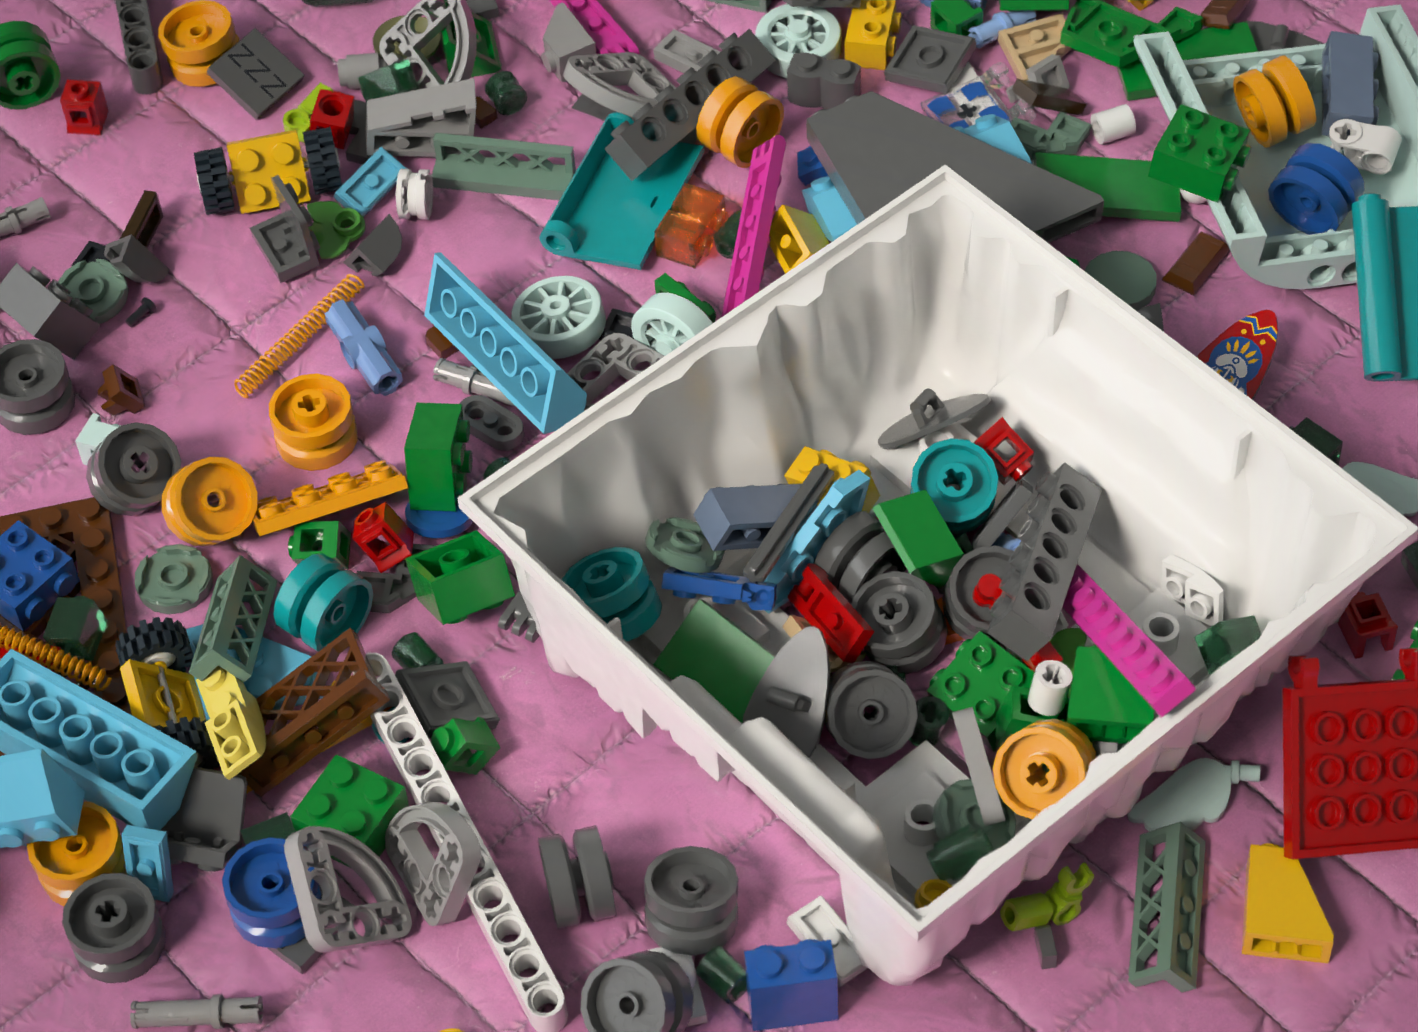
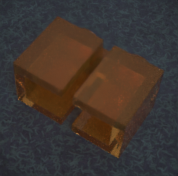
[654,183,729,268]

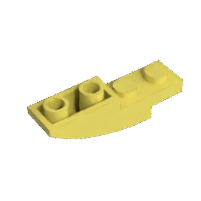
[196,665,266,780]

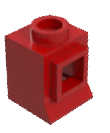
[60,80,109,135]
[973,417,1034,485]
[353,502,414,573]
[1337,591,1398,659]

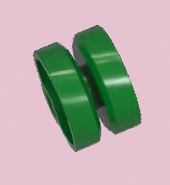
[0,21,61,109]

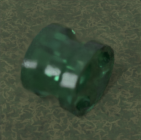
[485,71,528,115]

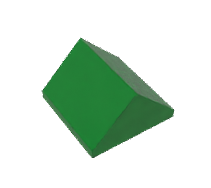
[440,0,502,77]
[872,489,963,588]

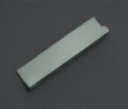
[432,133,576,200]
[189,555,277,683]
[1128,822,1206,993]

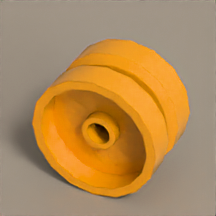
[158,0,240,87]
[1233,55,1316,148]
[696,76,784,168]
[269,373,358,471]
[162,457,258,546]
[993,719,1097,819]
[27,801,127,906]

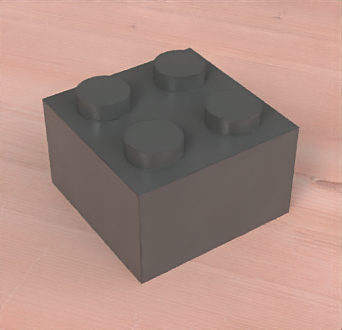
[0,263,101,360]

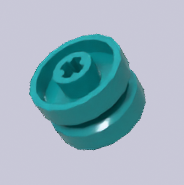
[910,438,998,535]
[562,547,662,642]
[273,553,373,652]

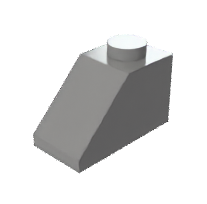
[541,2,596,83]

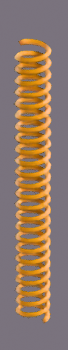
[234,274,365,398]
[0,622,112,692]

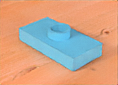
[334,147,407,217]
[121,825,174,902]

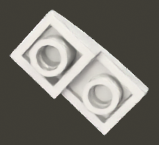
[1161,554,1224,629]

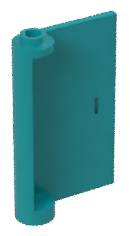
[539,113,705,270]

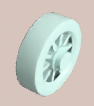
[755,4,841,78]
[511,276,606,359]
[631,293,713,363]

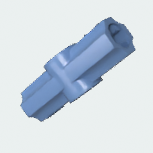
[325,299,403,396]

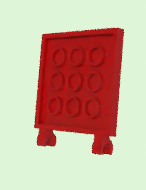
[1283,648,1418,859]

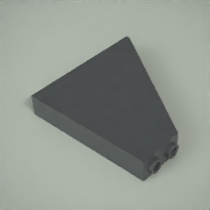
[806,91,1104,243]

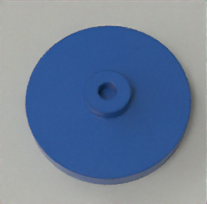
[405,502,473,538]

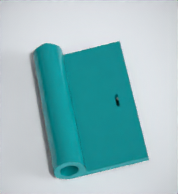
[1352,193,1418,382]

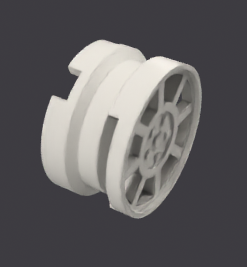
[396,169,433,219]

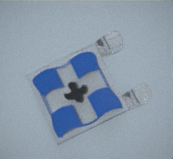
[920,62,1036,129]

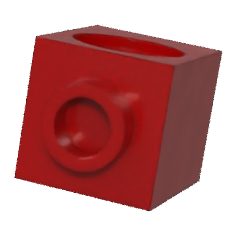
[310,89,354,150]

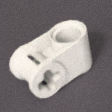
[1329,119,1402,175]

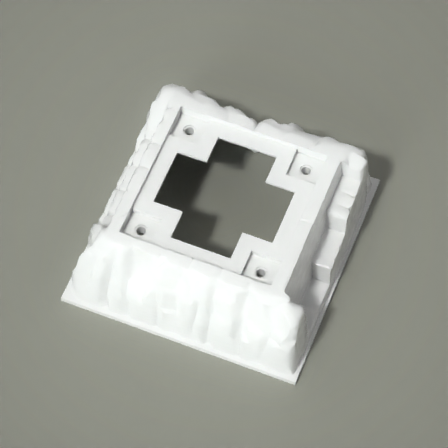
[458,165,1418,986]

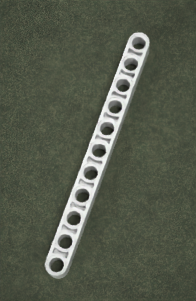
[353,652,568,1032]

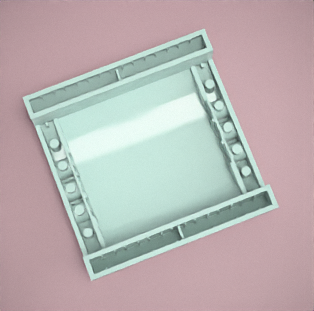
[1133,4,1418,289]

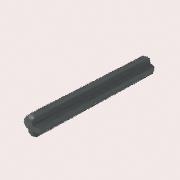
[743,463,835,584]

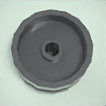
[0,339,76,435]
[86,422,181,516]
[814,511,907,604]
[942,546,1013,644]
[851,571,948,675]
[824,661,918,759]
[538,825,616,930]
[644,846,738,955]
[62,873,166,983]
[580,950,694,1032]

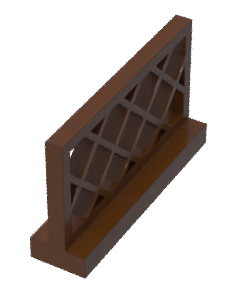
[238,628,390,797]

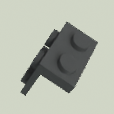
[250,175,320,283]
[160,767,247,871]

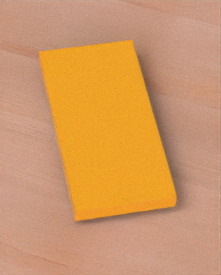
[251,460,408,536]

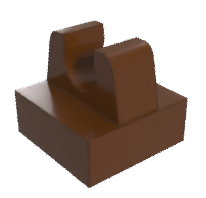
[97,364,145,416]

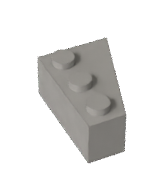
[366,78,476,157]

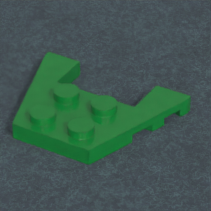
[1060,0,1203,68]

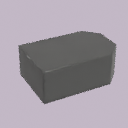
[1034,925,1057,969]

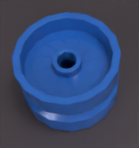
[1268,143,1365,235]
[222,837,322,948]

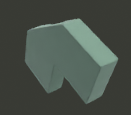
[1011,112,1092,159]

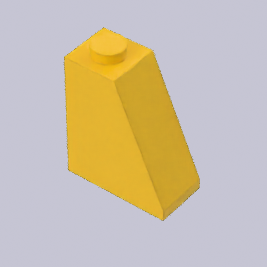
[1242,843,1334,963]

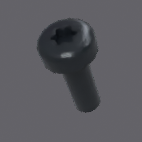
[125,297,157,327]

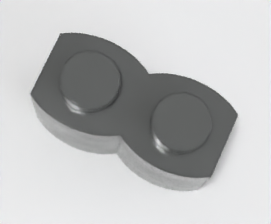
[787,53,861,110]

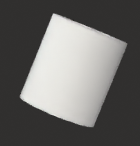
[1090,104,1136,144]
[1028,660,1073,716]

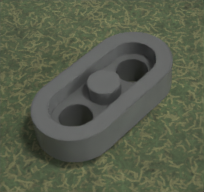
[459,395,524,451]

